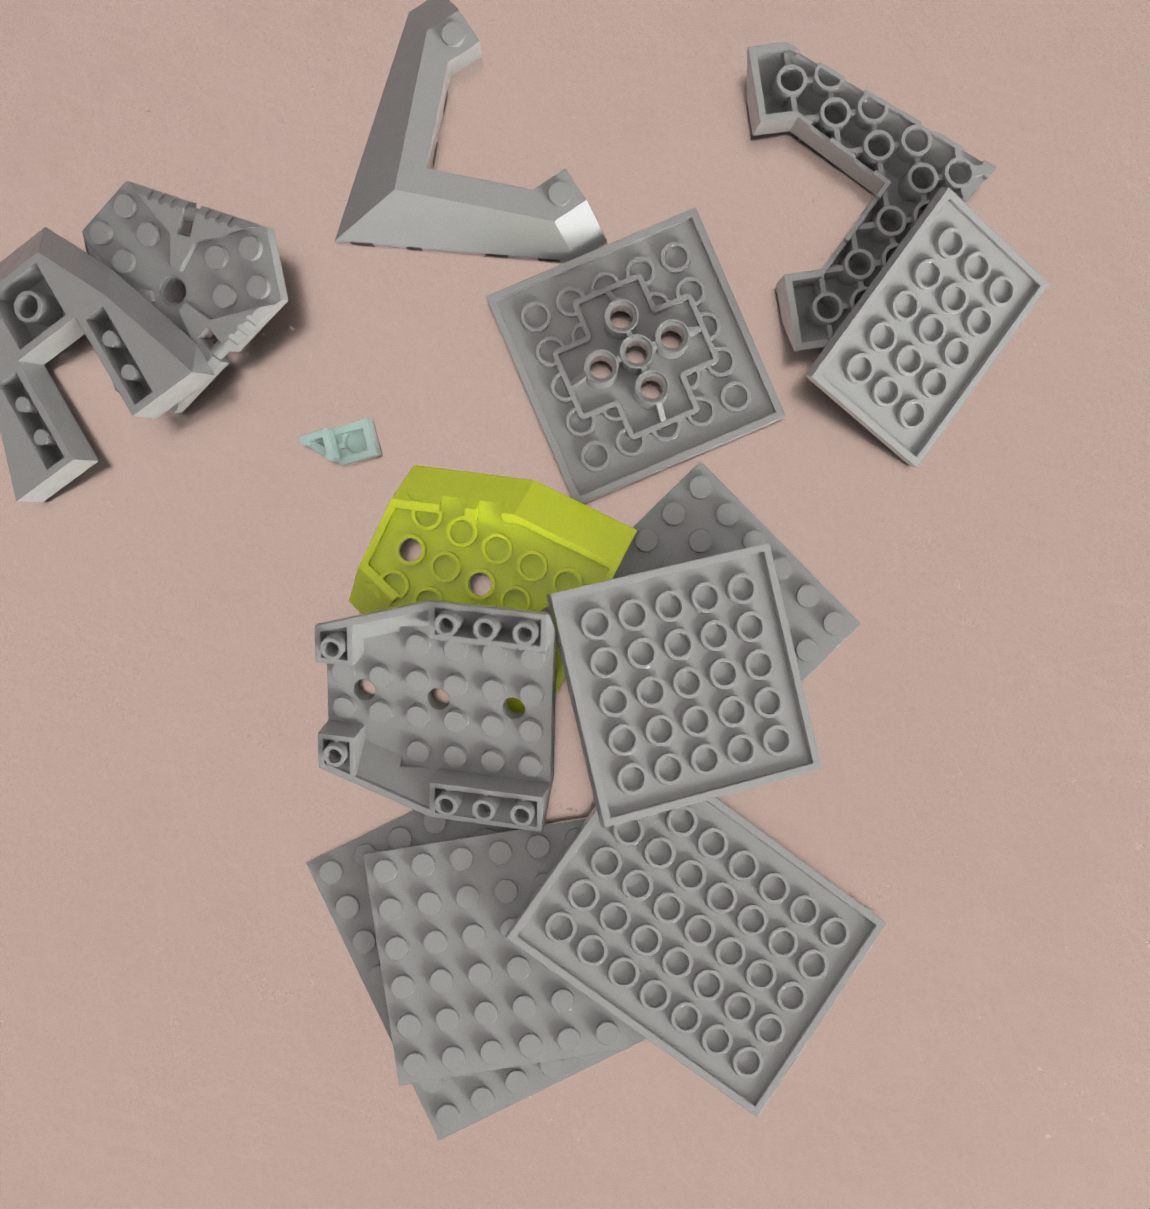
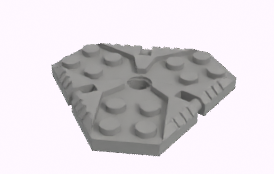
[82,181,288,413]

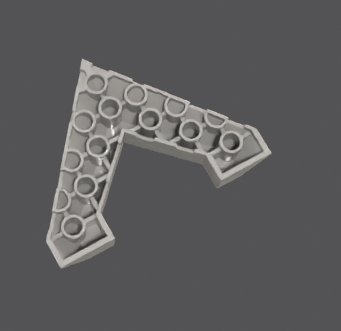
[335,0,607,262]
[747,42,997,352]

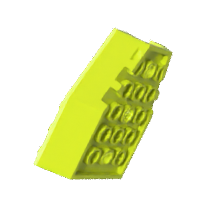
[349,465,637,713]

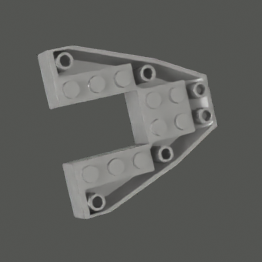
[0,227,215,502]

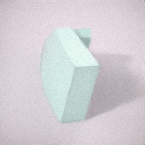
[298,418,382,466]

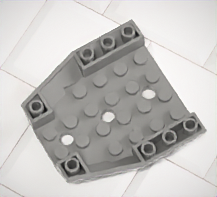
[315,599,557,832]

